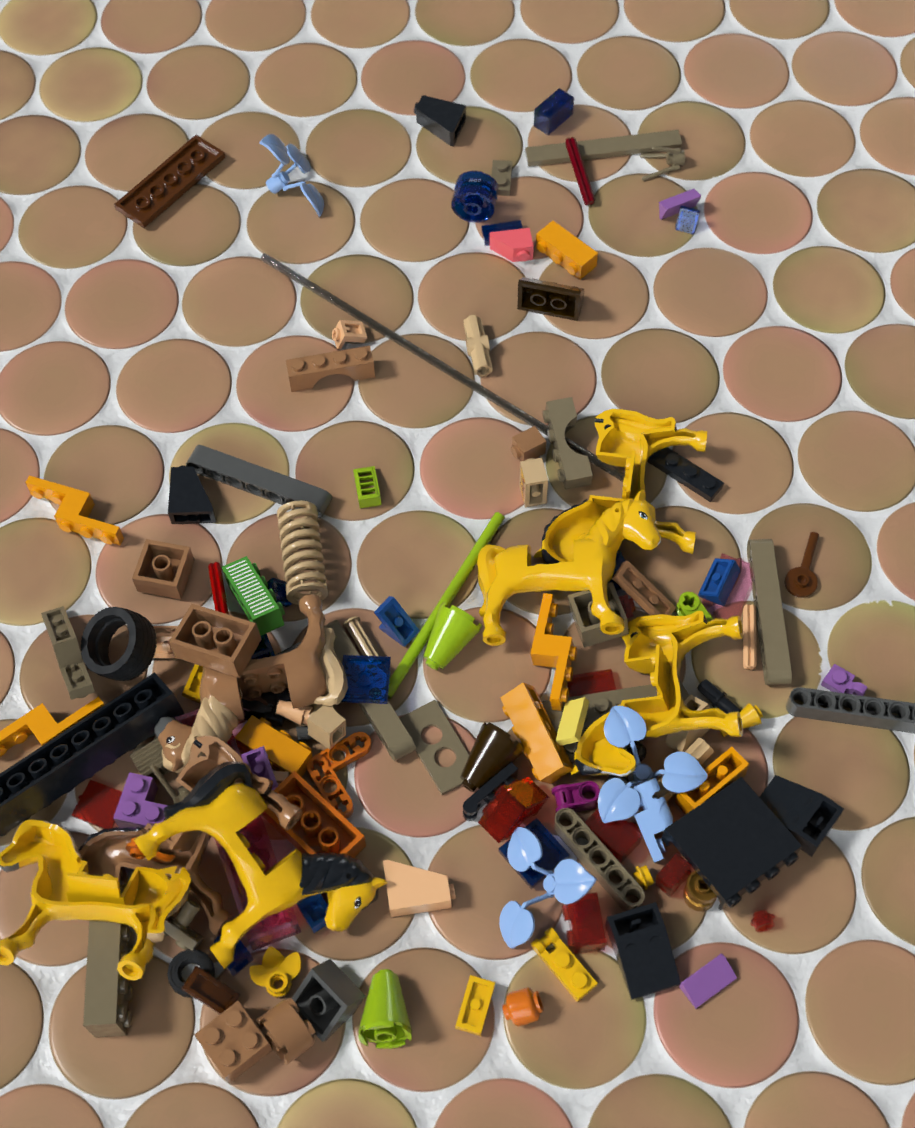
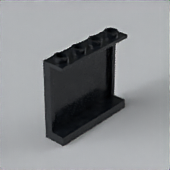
[661,777,802,911]

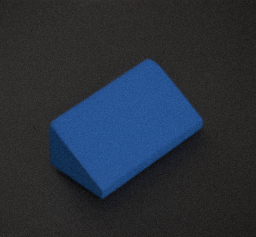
[698,558,740,606]

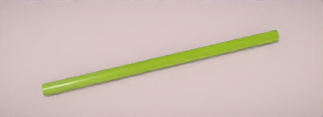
[383,512,505,699]

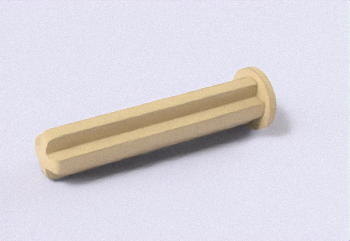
[343,616,389,675]

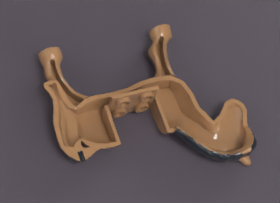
[78,735,303,937]

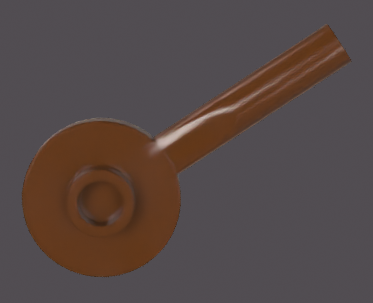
[784,532,819,598]

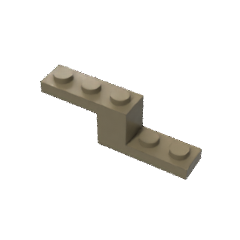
[41,606,95,700]

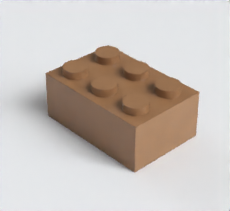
[169,603,262,678]

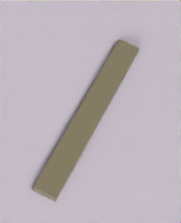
[525,130,682,167]

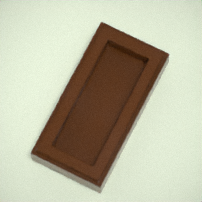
[181,966,240,1014]

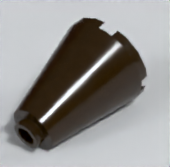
[460,722,524,792]

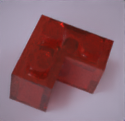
[478,777,549,843]

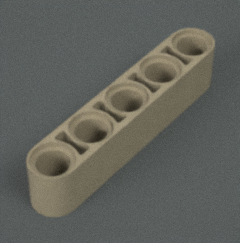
[554,808,645,911]

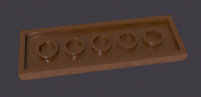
[114,135,226,228]

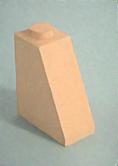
[383,860,456,917]

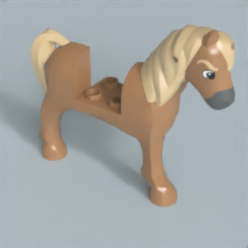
[155,594,348,773]

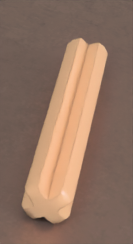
[743,604,757,670]

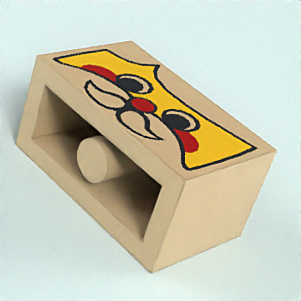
[519,458,548,508]

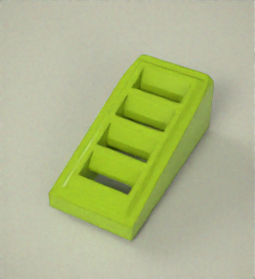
[353,466,382,509]

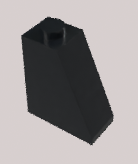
[414,95,466,147]
[168,465,216,524]

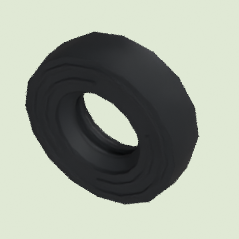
[167,949,215,998]

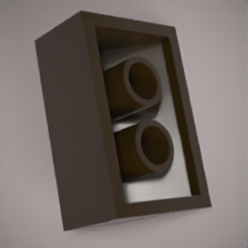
[517,277,584,321]

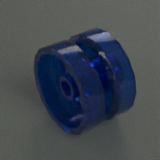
[451,171,499,223]

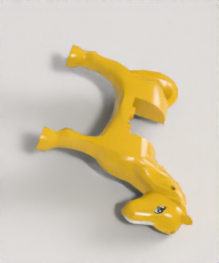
[477,490,661,646]

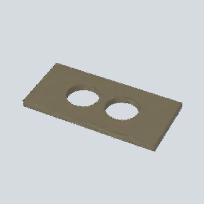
[399,700,469,795]

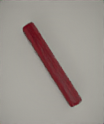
[565,137,595,206]

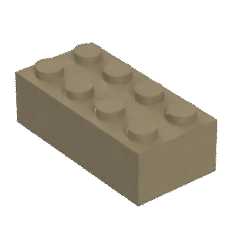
[83,920,135,1038]

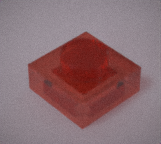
[619,594,636,619]

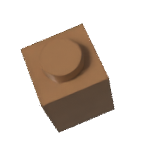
[511,426,546,461]

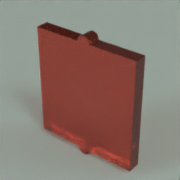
[71,779,122,829]

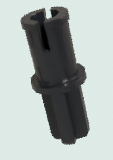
[697,679,741,714]

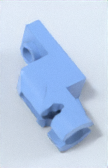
[634,778,673,863]

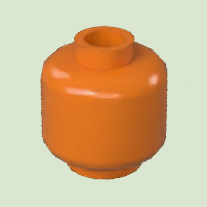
[502,987,544,1026]

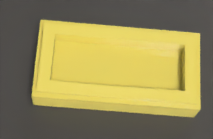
[555,697,590,746]

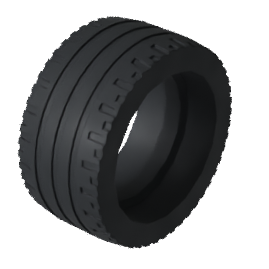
[80,607,157,681]

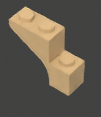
[307,691,346,749]

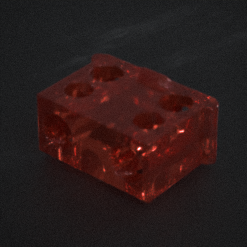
[655,853,692,897]

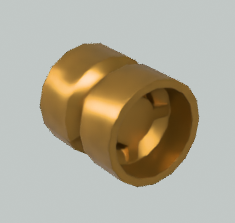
[683,871,717,912]

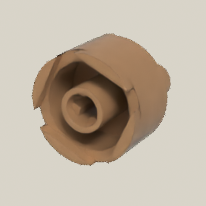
[257,998,315,1065]

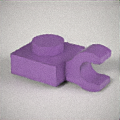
[821,664,868,696]

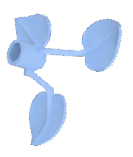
[259,134,324,218]
[598,706,708,824]
[499,827,597,949]

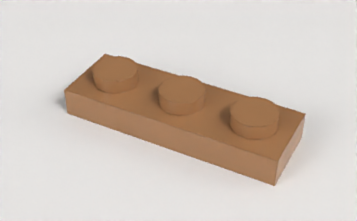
[612,560,676,615]

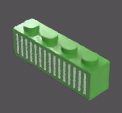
[222,556,285,636]

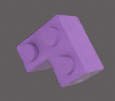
[113,772,167,828]

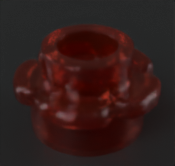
[750,910,775,932]

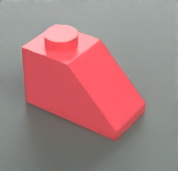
[489,228,534,262]

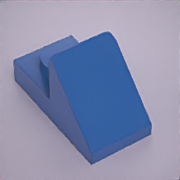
[374,596,420,647]

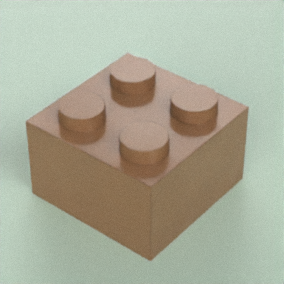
[132,539,195,600]
[194,1001,272,1084]

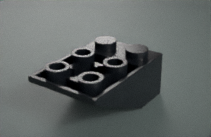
[760,775,844,857]
[605,902,681,1000]

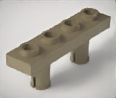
[119,880,204,951]

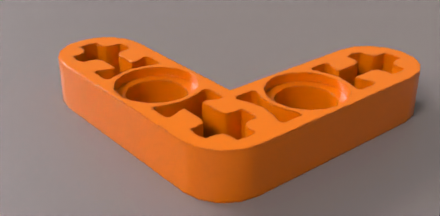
[307,732,371,819]

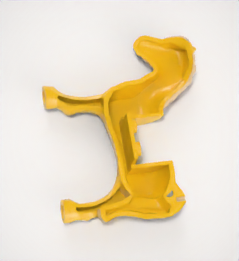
[0,819,191,980]

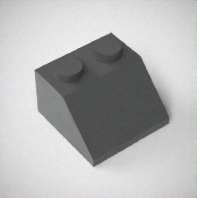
[292,959,365,1042]

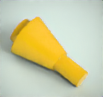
[719,703,763,737]

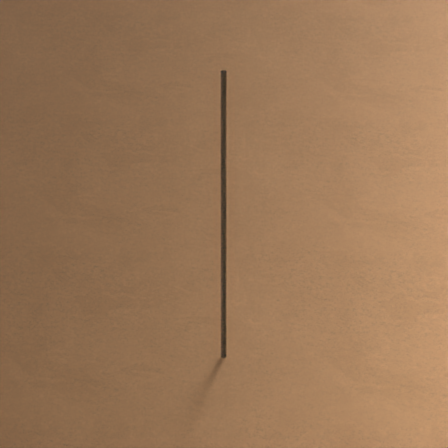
[261,253,625,482]

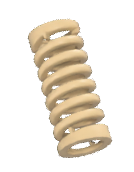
[277,501,328,605]

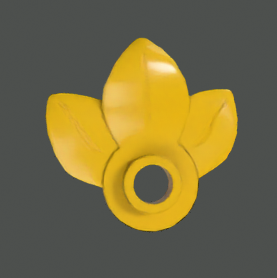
[249,946,301,998]

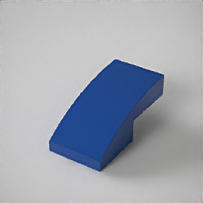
[296,893,328,933]

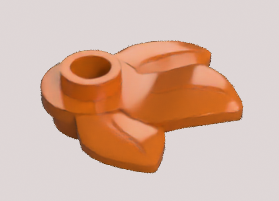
[126,838,175,863]

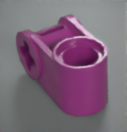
[551,781,600,813]

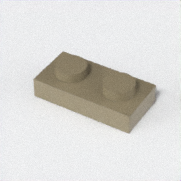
[490,160,513,196]

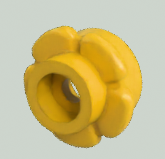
[633,865,654,890]

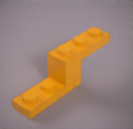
[25,475,124,545]
[530,593,577,711]
[0,696,105,757]

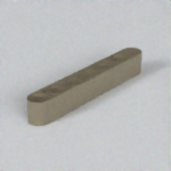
[747,539,792,685]
[324,620,416,761]

